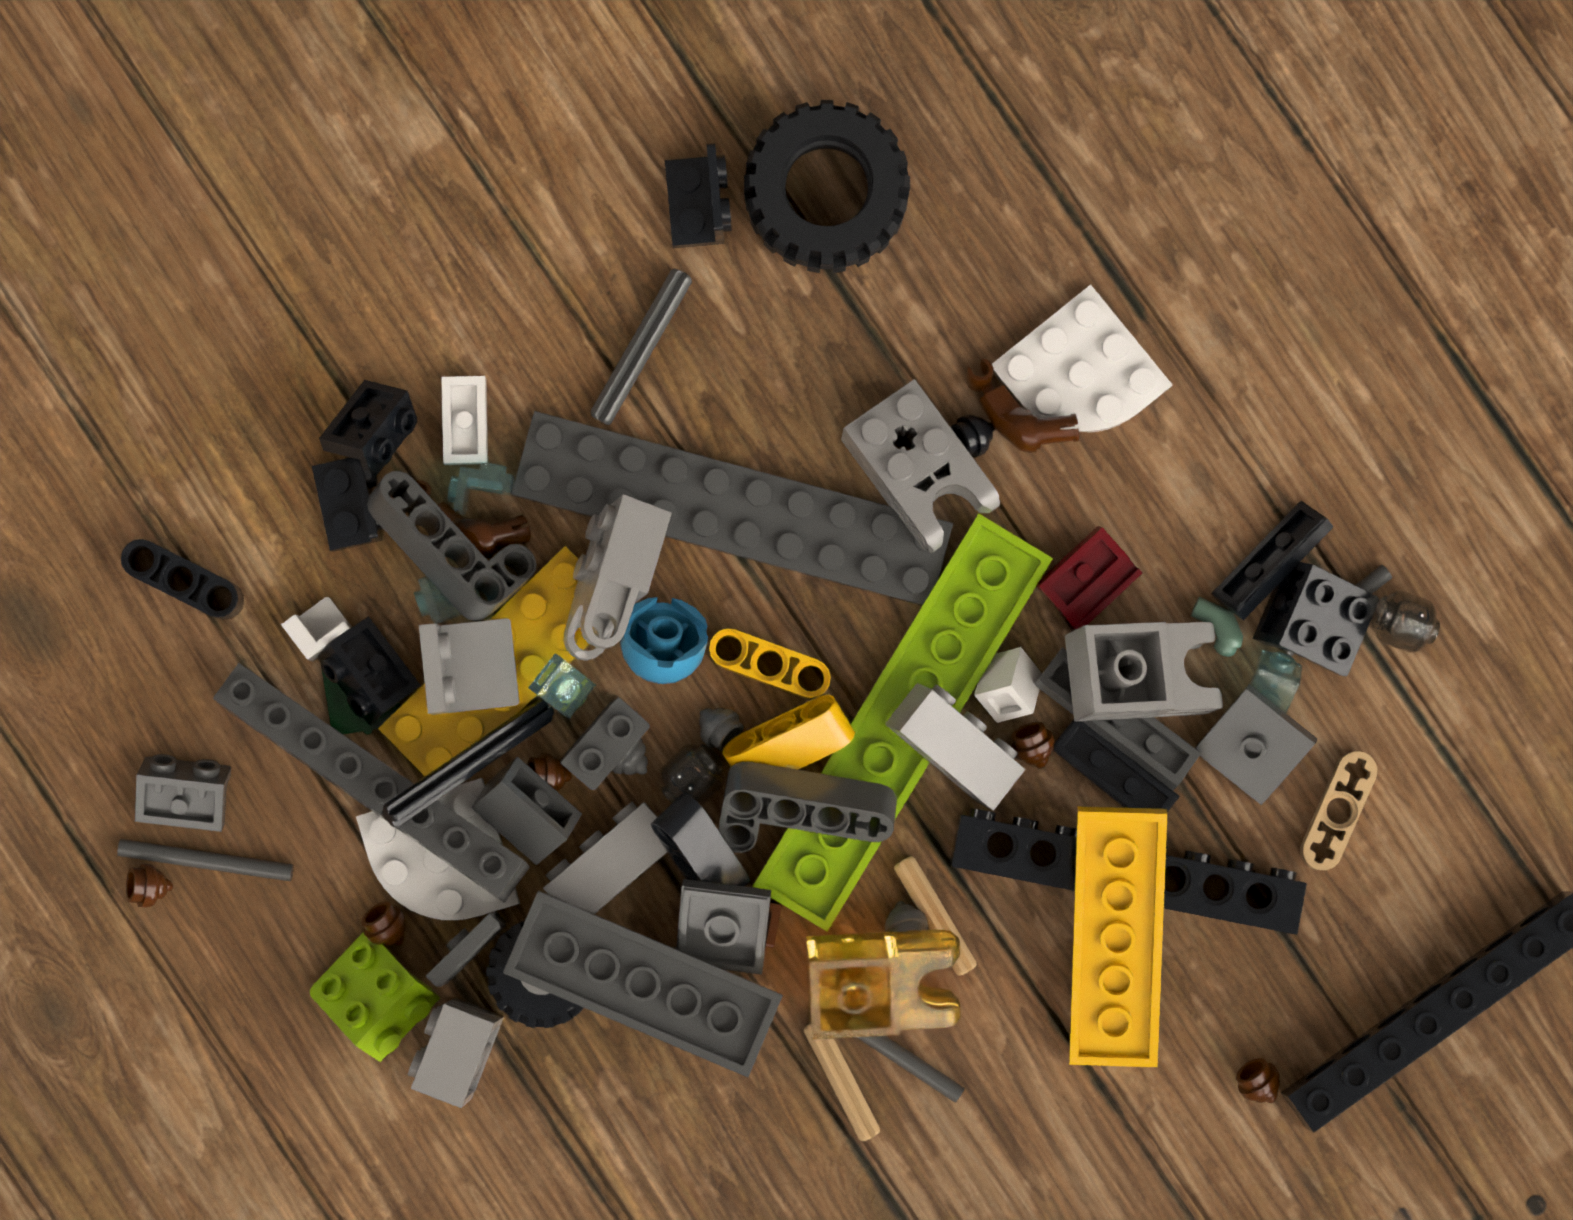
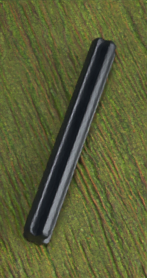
[381,699,554,827]

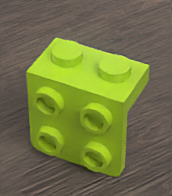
[310,932,440,1062]

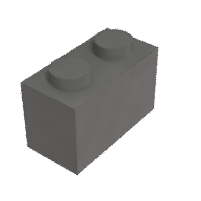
[471,757,582,865]

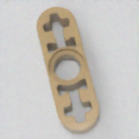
[1300,751,1377,870]

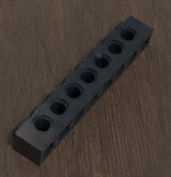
[949,808,1307,935]
[1281,891,1573,1133]

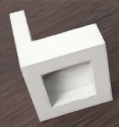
[281,597,352,662]
[974,647,1042,723]

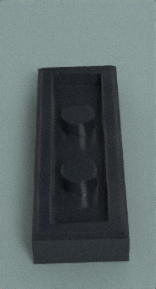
[1211,501,1333,621]
[1053,719,1180,812]

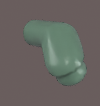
[1190,597,1243,657]

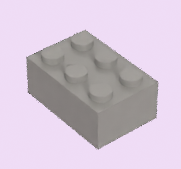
[408,998,504,1108]

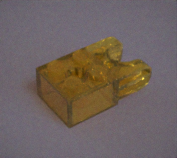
[806,930,961,1040]

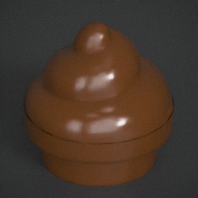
[1011,722,1055,769]
[527,753,572,790]
[126,864,173,908]
[361,901,405,946]
[1236,1058,1280,1104]

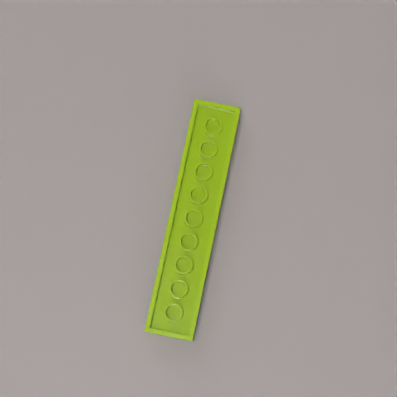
[752,513,1053,932]

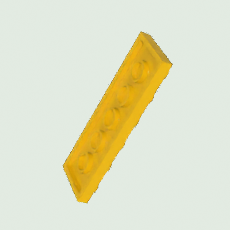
[378,546,590,776]
[1069,806,1167,1067]

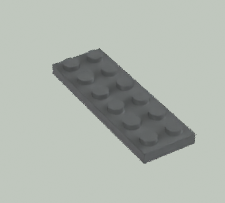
[503,891,783,1077]

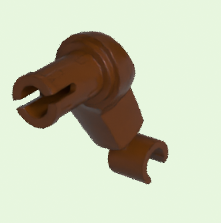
[966,358,1079,453]
[416,480,531,558]

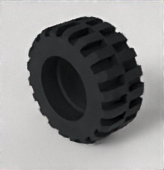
[744,100,910,273]

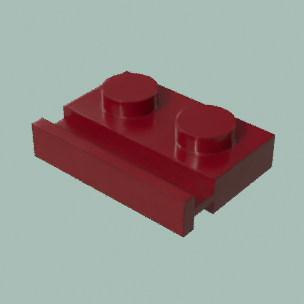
[1037,526,1143,630]

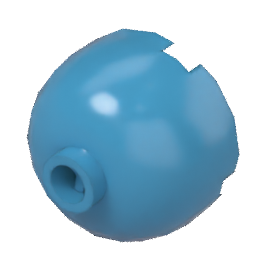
[620,597,708,684]

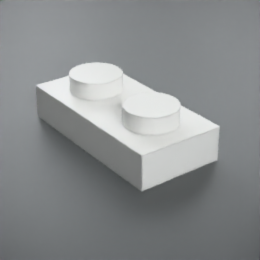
[442,376,488,465]

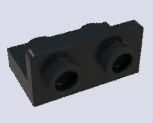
[319,380,417,478]
[312,458,383,552]
[318,616,421,725]

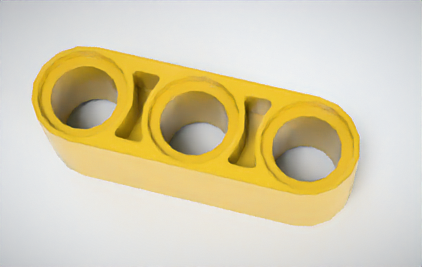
[709,628,831,700]
[722,695,855,770]

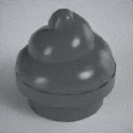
[699,708,744,751]
[612,738,648,775]
[884,901,928,948]

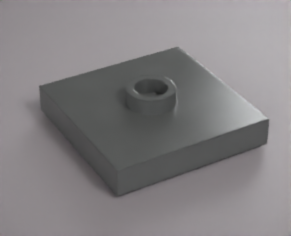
[1195,684,1317,805]
[676,879,771,975]
[426,912,507,987]

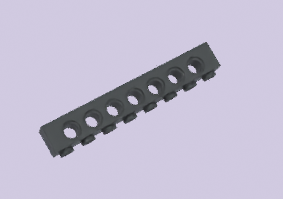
[213,663,530,903]

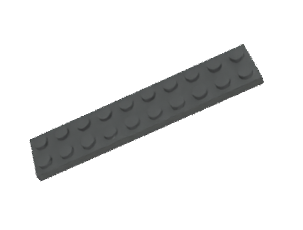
[511,411,953,606]

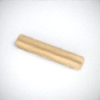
[894,856,977,976]
[804,1018,880,1141]

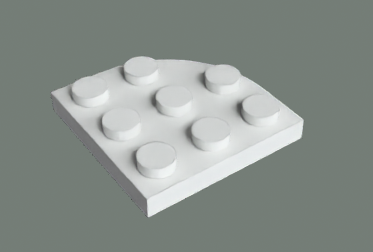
[992,285,1172,433]
[356,778,520,920]

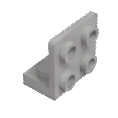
[419,618,520,715]

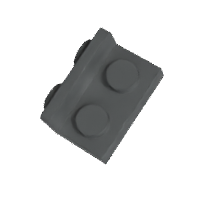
[560,695,650,790]
[135,754,231,832]

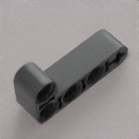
[367,471,537,621]
[718,762,897,853]

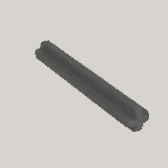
[591,268,692,425]

